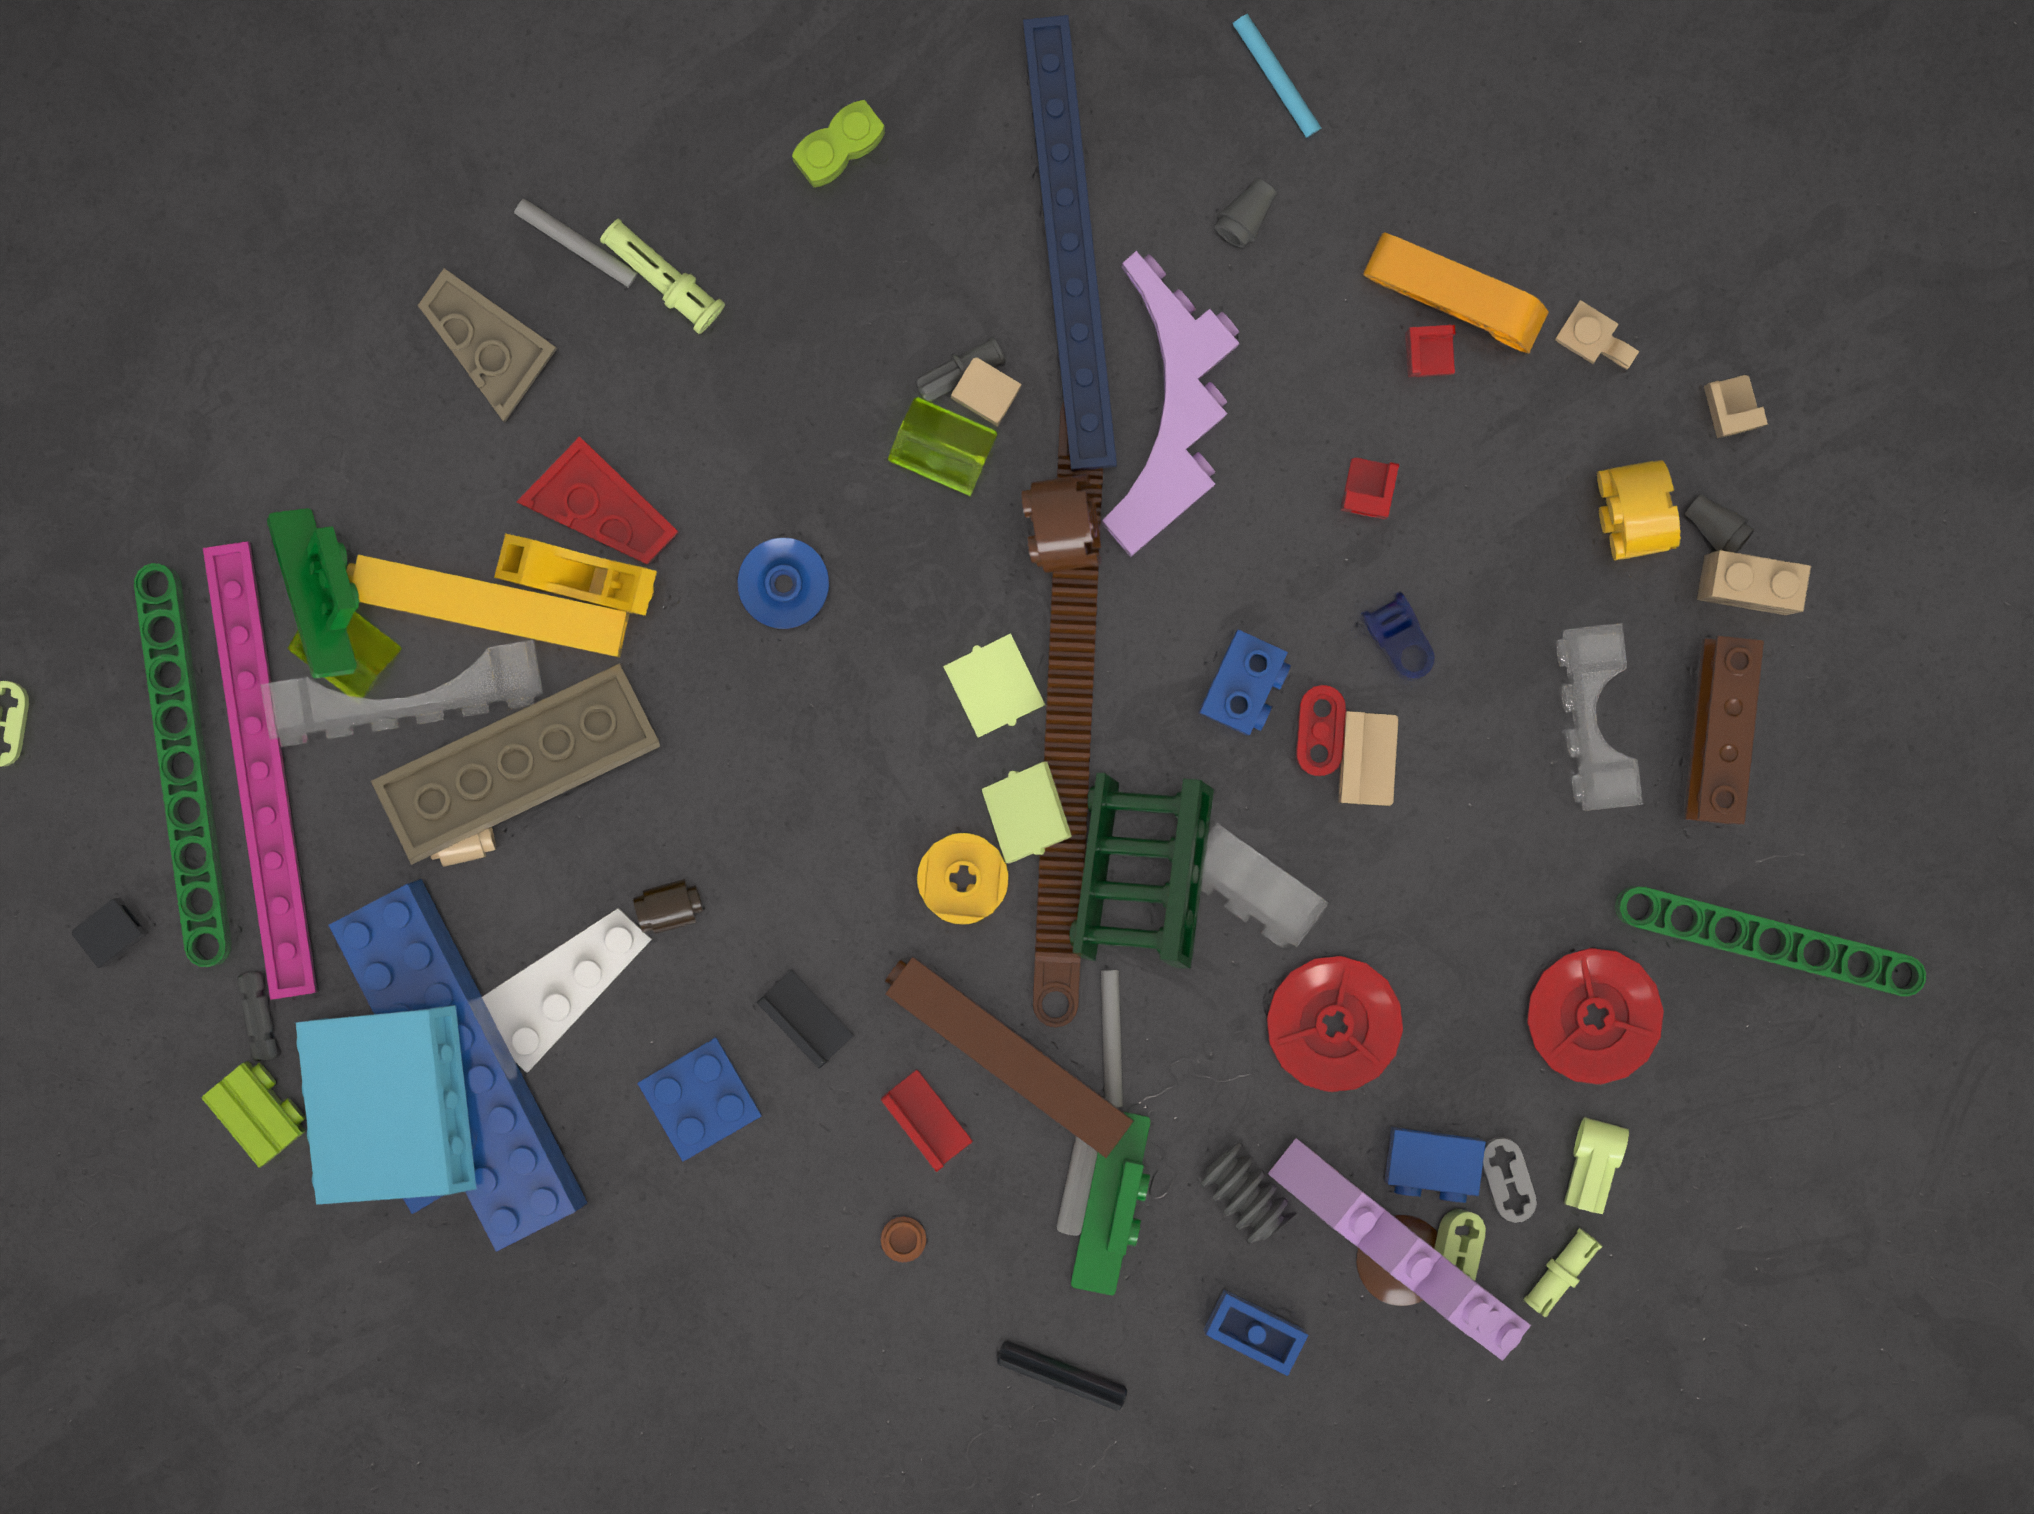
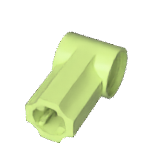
[1564,1117,1629,1214]

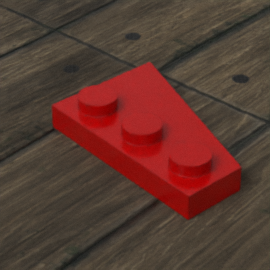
[517,436,679,565]

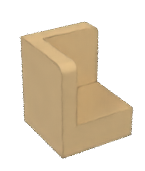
[951,358,1022,427]
[1704,375,1768,439]

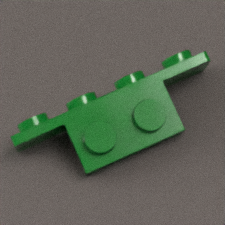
[267,508,359,678]
[1071,1111,1151,1295]

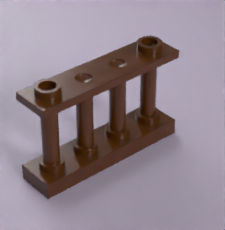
[1684,636,1764,825]

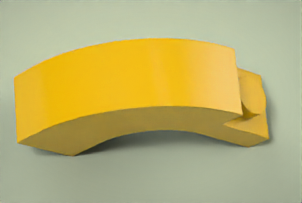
[494,533,657,616]

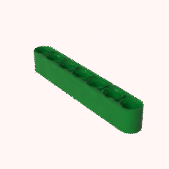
[1615,886,1926,996]

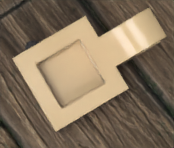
[1555,300,1639,370]

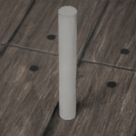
[514,198,638,288]
[1101,970,1123,1107]

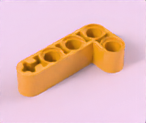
[1363,233,1549,353]

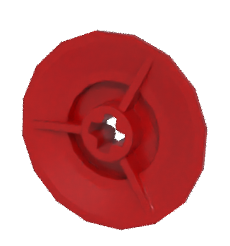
[1527,948,1664,1084]
[1267,956,1403,1092]

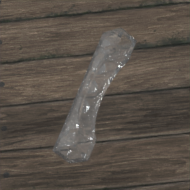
[260,640,543,747]

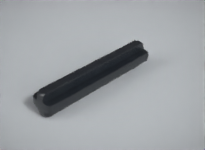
[997,1341,1128,1411]

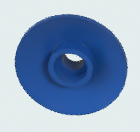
[738,538,829,629]

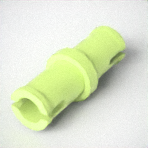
[1523,1228,1603,1317]

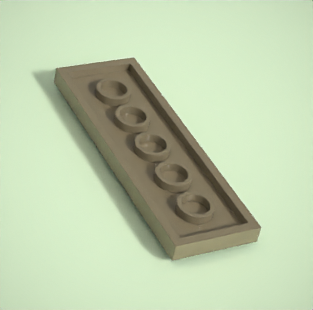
[371,663,660,865]

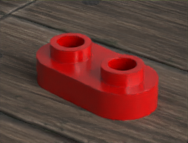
[1296,685,1346,776]

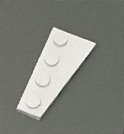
[482,908,652,1073]

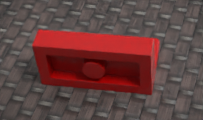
[881,1069,973,1172]

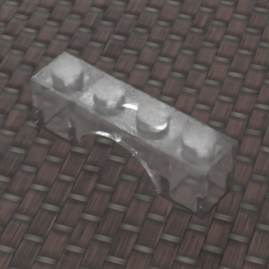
[1557,623,1643,811]

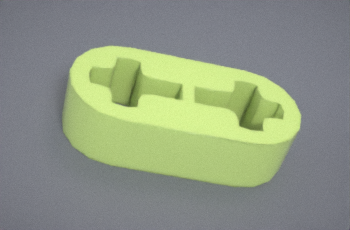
[0,681,29,767]
[1434,1209,1486,1281]

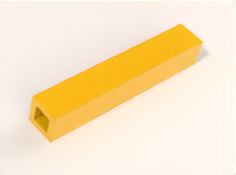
[346,555,630,658]

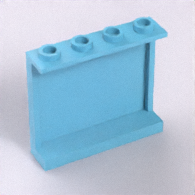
[296,1005,476,1205]

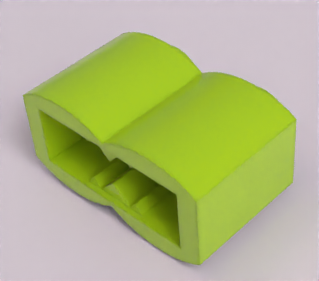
[792,100,885,188]

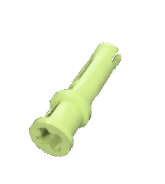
[600,218,725,334]

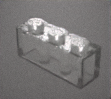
[1201,823,1329,949]

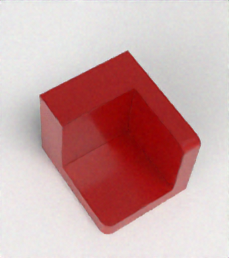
[1405,325,1456,377]
[1340,458,1399,520]

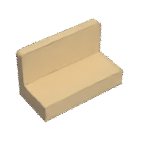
[1338,711,1398,806]

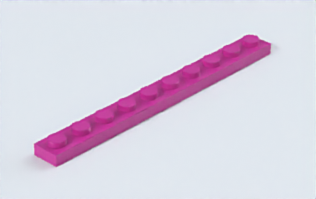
[203,541,318,1000]

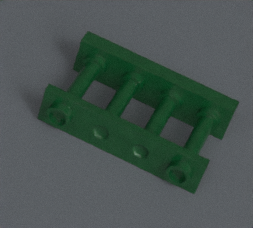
[1070,773,1214,969]

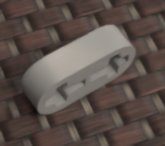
[1482,1137,1537,1223]

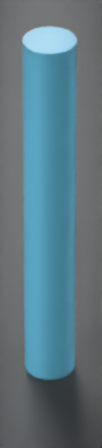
[1232,14,1321,138]

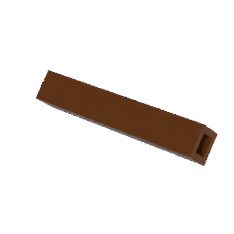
[885,957,1135,1158]

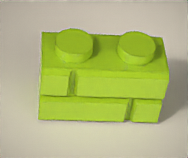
[201,1061,306,1168]

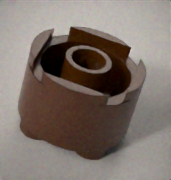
[1021,474,1102,573]

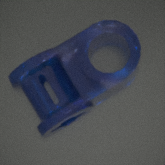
[1360,591,1435,681]

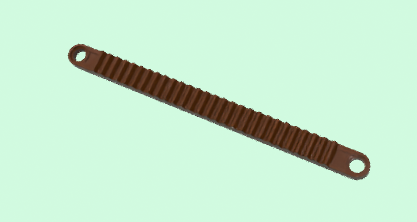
[1033,402,1103,1028]

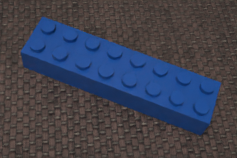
[329,879,587,1252]

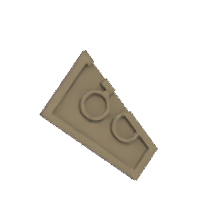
[418,268,557,423]

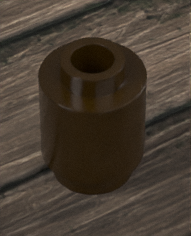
[633,879,703,934]

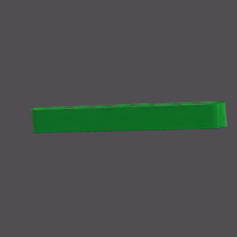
[134,563,232,967]

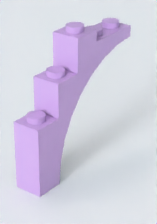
[1101,251,1239,557]
[1268,1138,1531,1361]

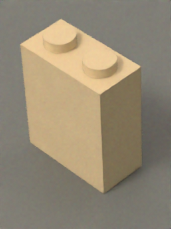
[1697,550,1811,615]

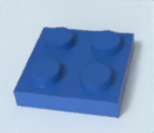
[637,1037,762,1162]

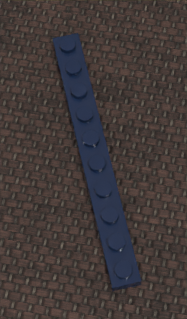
[1023,15,1117,472]

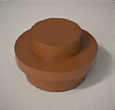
[881,1216,926,1262]

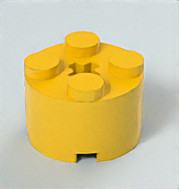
[1597,460,1680,560]

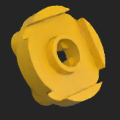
[917,833,1008,924]

